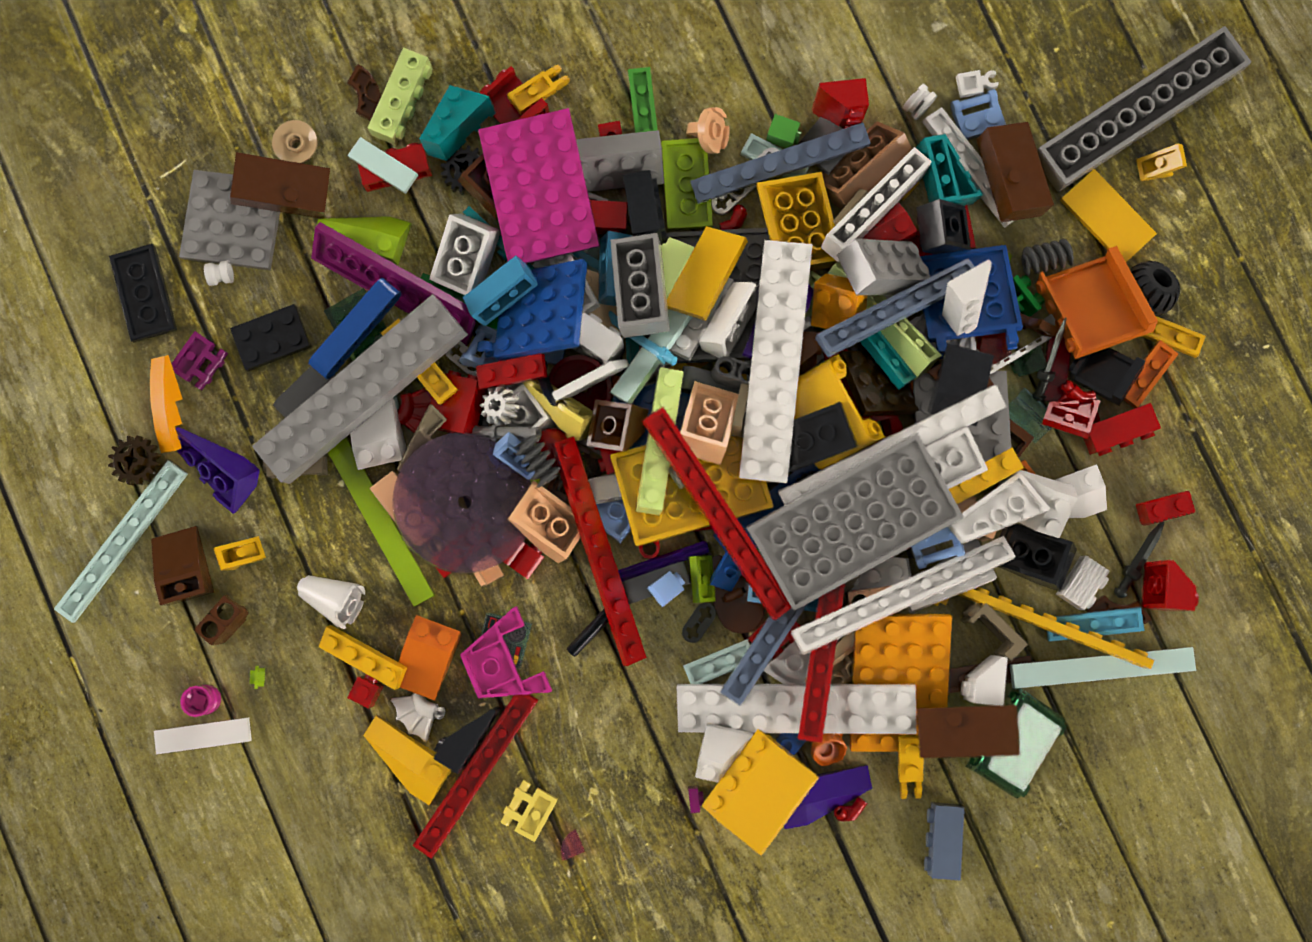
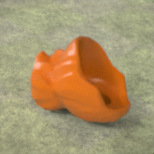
[811,733,847,766]

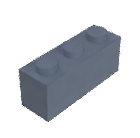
[924,802,964,881]

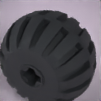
[1130,261,1180,316]

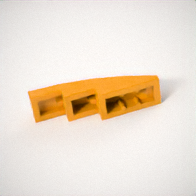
[150,355,183,453]

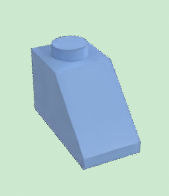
[648,571,685,607]

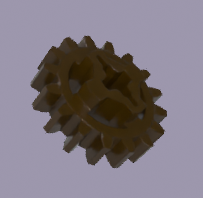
[108,435,161,486]

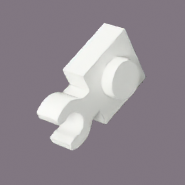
[956,70,999,99]

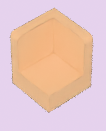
[470,554,504,587]

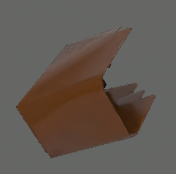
[194,595,249,646]

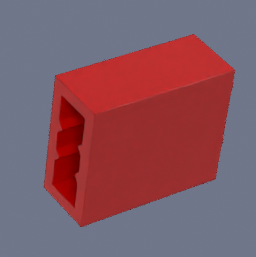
[429,370,488,438]

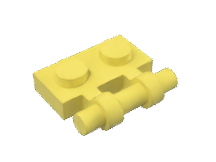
[501,780,558,842]

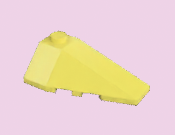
[522,379,593,441]

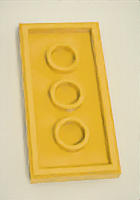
[1059,169,1157,262]
[667,226,748,321]

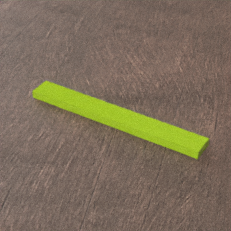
[328,437,435,607]

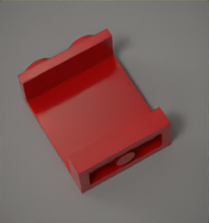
[480,66,549,124]

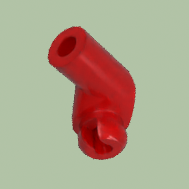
[719,204,747,230]
[833,796,868,822]

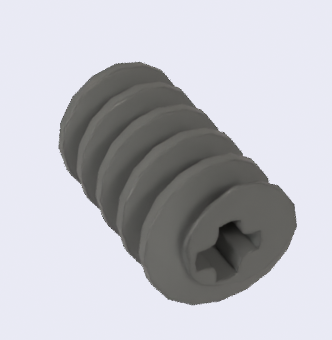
[1021,239,1074,276]
[513,434,560,488]

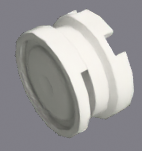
[903,83,937,120]

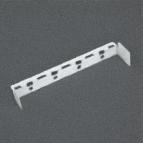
[976,314,1055,374]

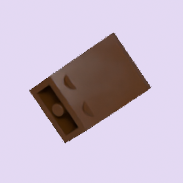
[151,526,214,606]

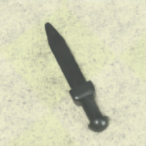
[1032,317,1067,401]
[1114,522,1164,598]

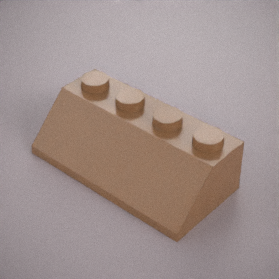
[822,121,912,210]

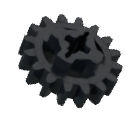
[441,145,482,195]

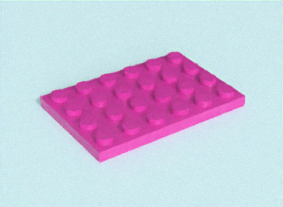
[478,108,600,264]

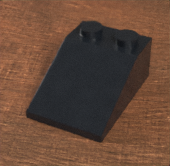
[927,343,994,426]
[997,524,1077,592]
[433,706,501,774]

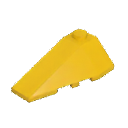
[363,715,452,806]

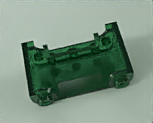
[965,688,1067,799]

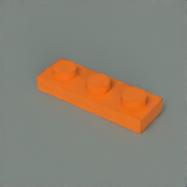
[1124,340,1178,408]

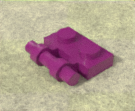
[171,331,228,391]

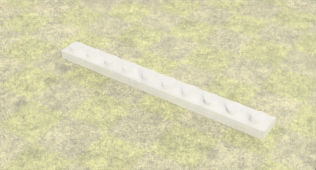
[778,385,1007,505]
[792,536,1015,655]

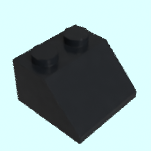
[916,199,971,254]

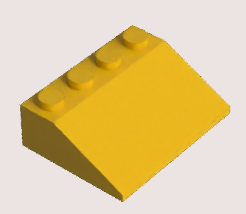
[756,172,837,271]
[701,729,819,855]

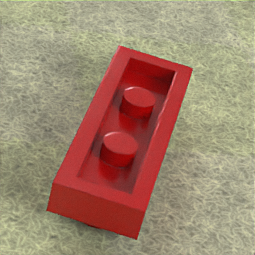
[476,353,547,390]

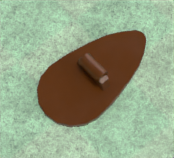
[712,555,764,634]

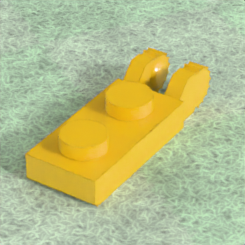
[507,65,570,115]
[898,735,924,799]

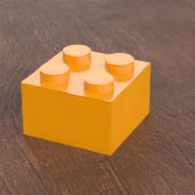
[811,273,868,329]

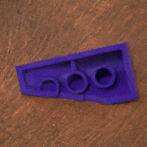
[176,427,260,514]
[784,765,872,829]

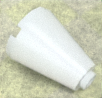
[297,575,365,629]

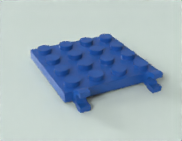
[920,245,1023,359]
[477,259,588,361]

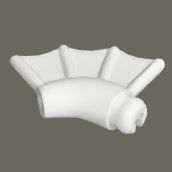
[391,694,445,742]

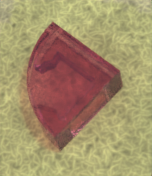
[561,829,585,861]

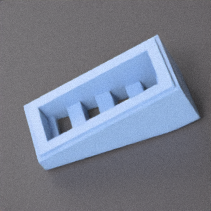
[493,432,536,480]

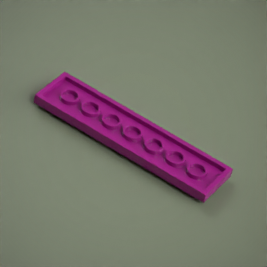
[311,222,476,346]

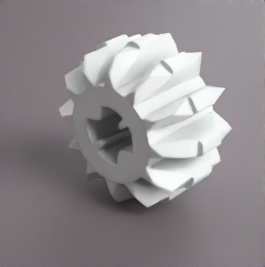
[480,386,521,426]

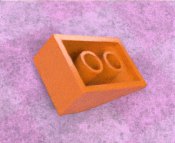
[399,615,462,701]

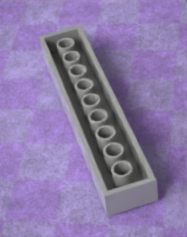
[1037,26,1251,192]
[252,294,468,484]

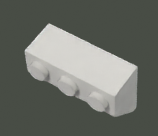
[942,260,992,336]
[698,282,758,358]

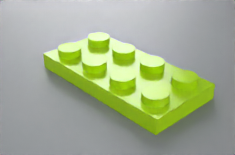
[662,138,713,231]

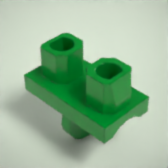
[1013,275,1045,317]

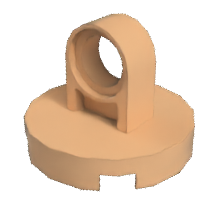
[686,107,730,154]

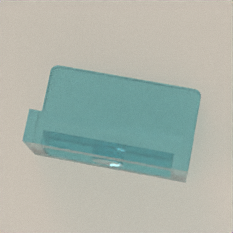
[1009,388,1052,443]

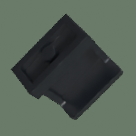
[1069,347,1145,406]

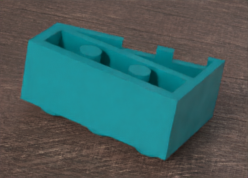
[419,85,496,161]
[915,134,983,206]

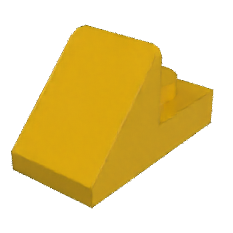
[1136,143,1187,181]
[214,536,266,571]

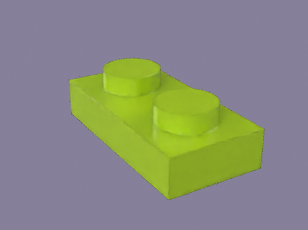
[689,555,716,603]

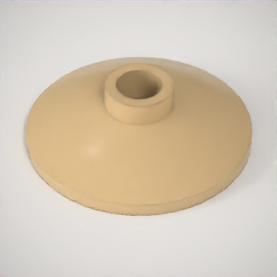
[272,120,318,163]

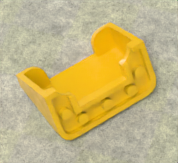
[794,355,885,470]

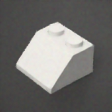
[961,655,1007,706]

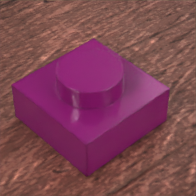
[688,785,704,813]

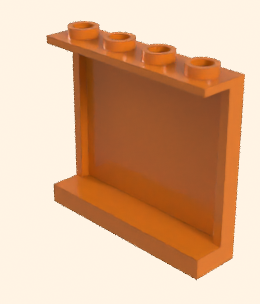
[1035,246,1158,359]

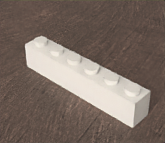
[821,147,932,262]

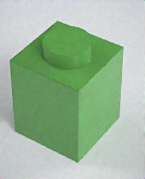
[766,114,802,149]

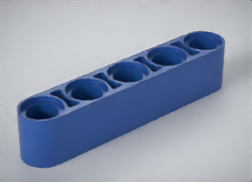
[308,278,401,379]

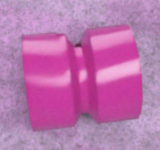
[180,684,221,717]

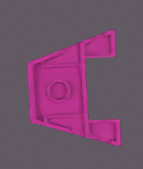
[460,606,552,698]

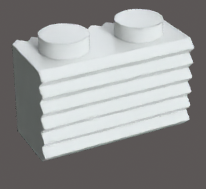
[1056,556,1110,610]

